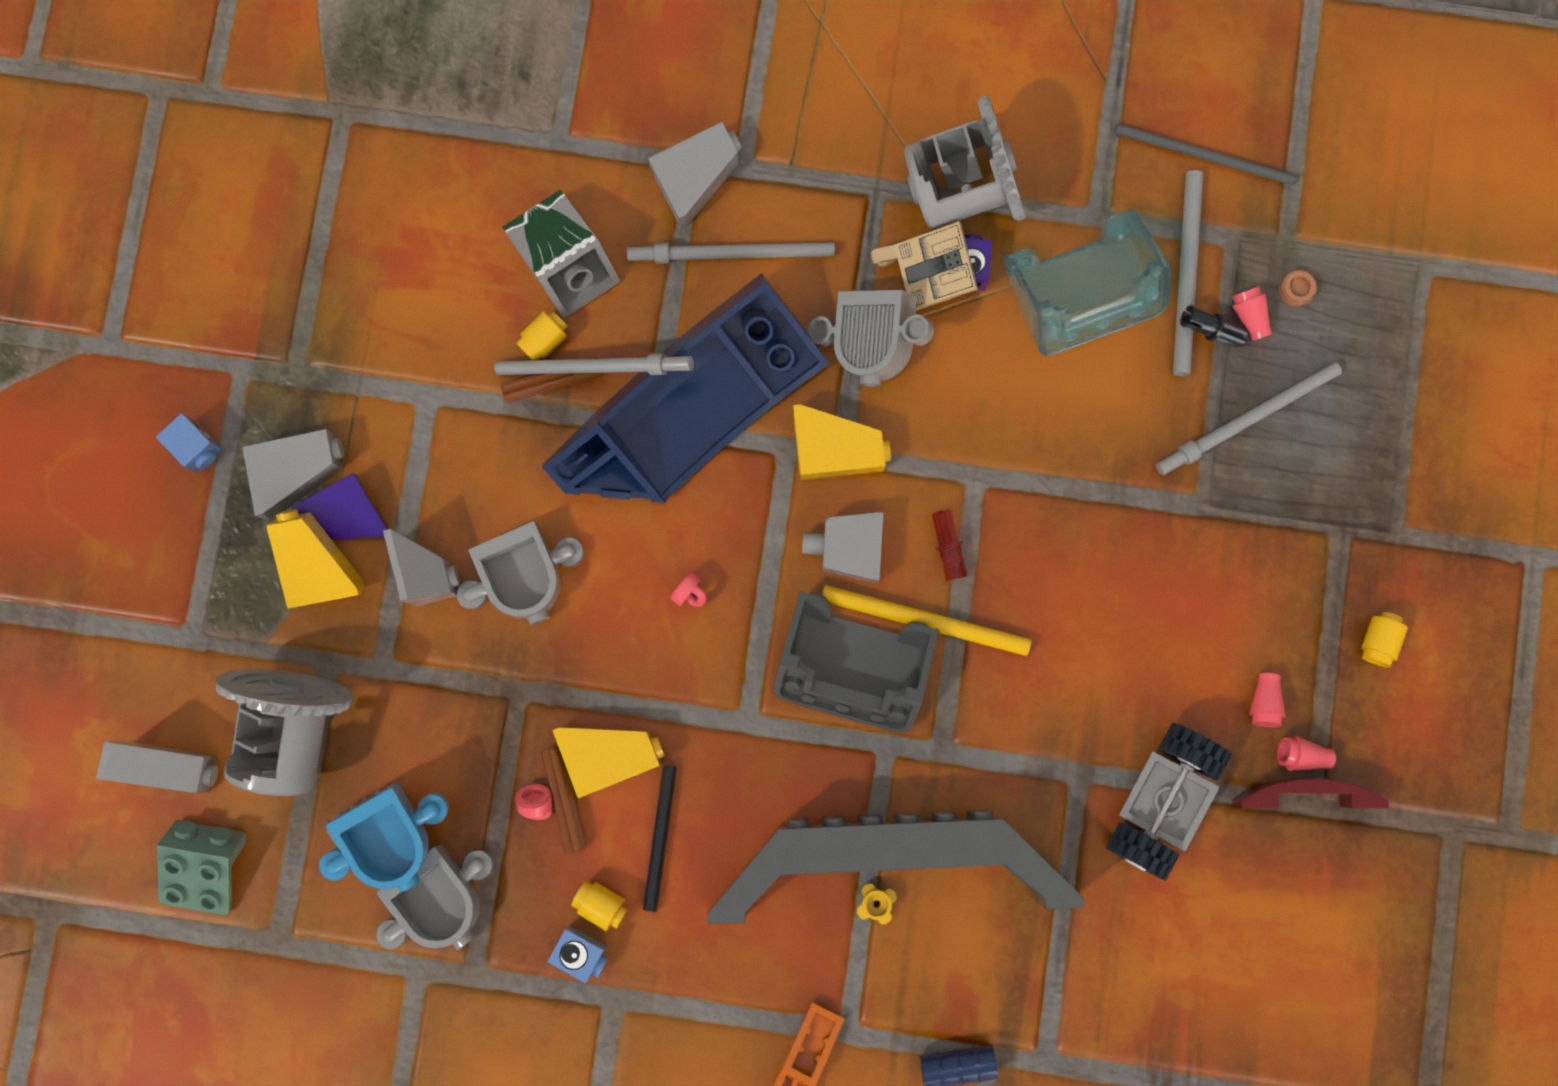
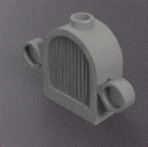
[807,290,934,387]
[457,521,584,626]
[376,845,494,951]

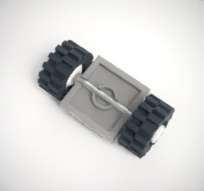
[1106,723,1232,881]

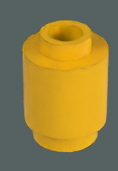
[516,311,568,360]
[1361,612,1408,668]
[571,880,628,932]

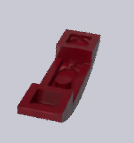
[1232,778,1389,808]

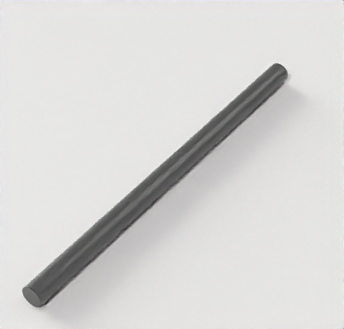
[1114,124,1297,186]

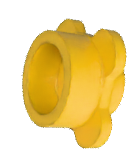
[857,883,897,925]

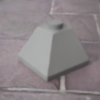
[383,529,460,607]

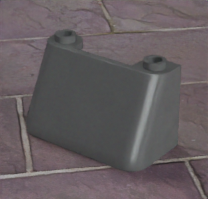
[773,592,939,733]

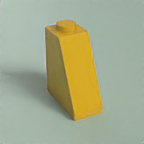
[793,404,891,480]
[266,509,365,609]
[552,727,665,798]

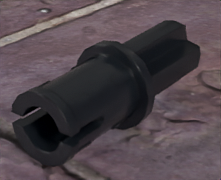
[1180,305,1249,347]

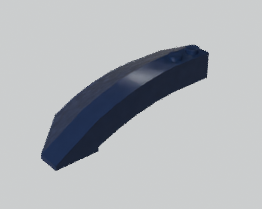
[542,273,829,503]

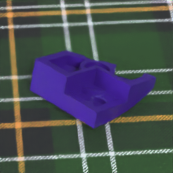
[291,473,389,540]

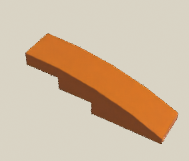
[772,1002,845,1086]

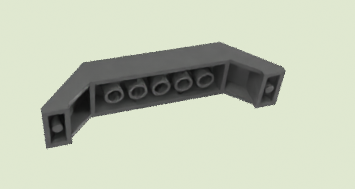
[707,809,1084,924]

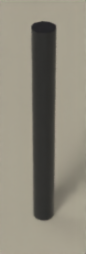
[643,765,677,912]

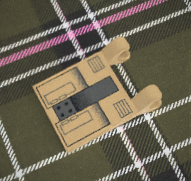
[871,221,978,311]

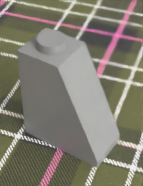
[648,122,742,229]
[242,429,345,520]
[96,741,218,793]

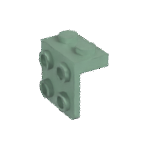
[157,820,246,915]

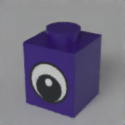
[964,234,992,291]

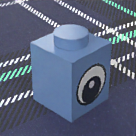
[156,413,222,473]
[547,925,609,984]

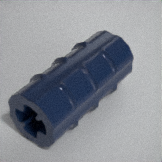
[919,1045,998,1086]

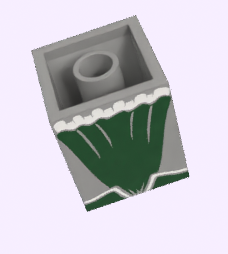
[502,189,621,319]

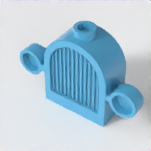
[319,782,449,892]

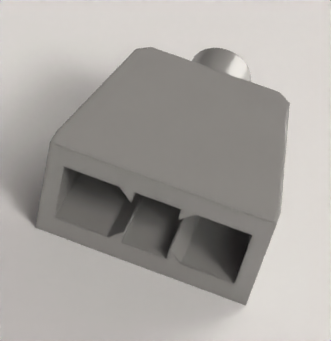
[802,512,884,584]

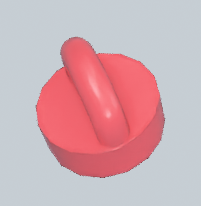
[670,572,707,607]
[515,784,553,820]

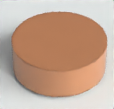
[1279,270,1317,307]

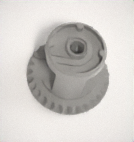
[904,94,1027,229]
[216,669,353,796]

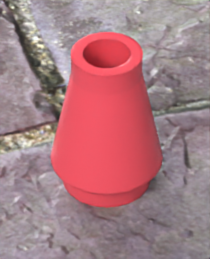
[1232,286,1272,341]
[1249,673,1286,728]
[1277,735,1336,771]

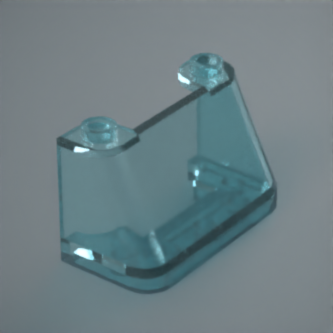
[1004,209,1171,355]

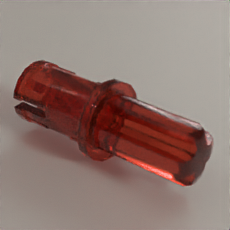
[932,509,968,581]

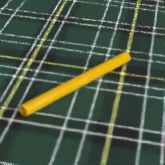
[822,584,1032,656]

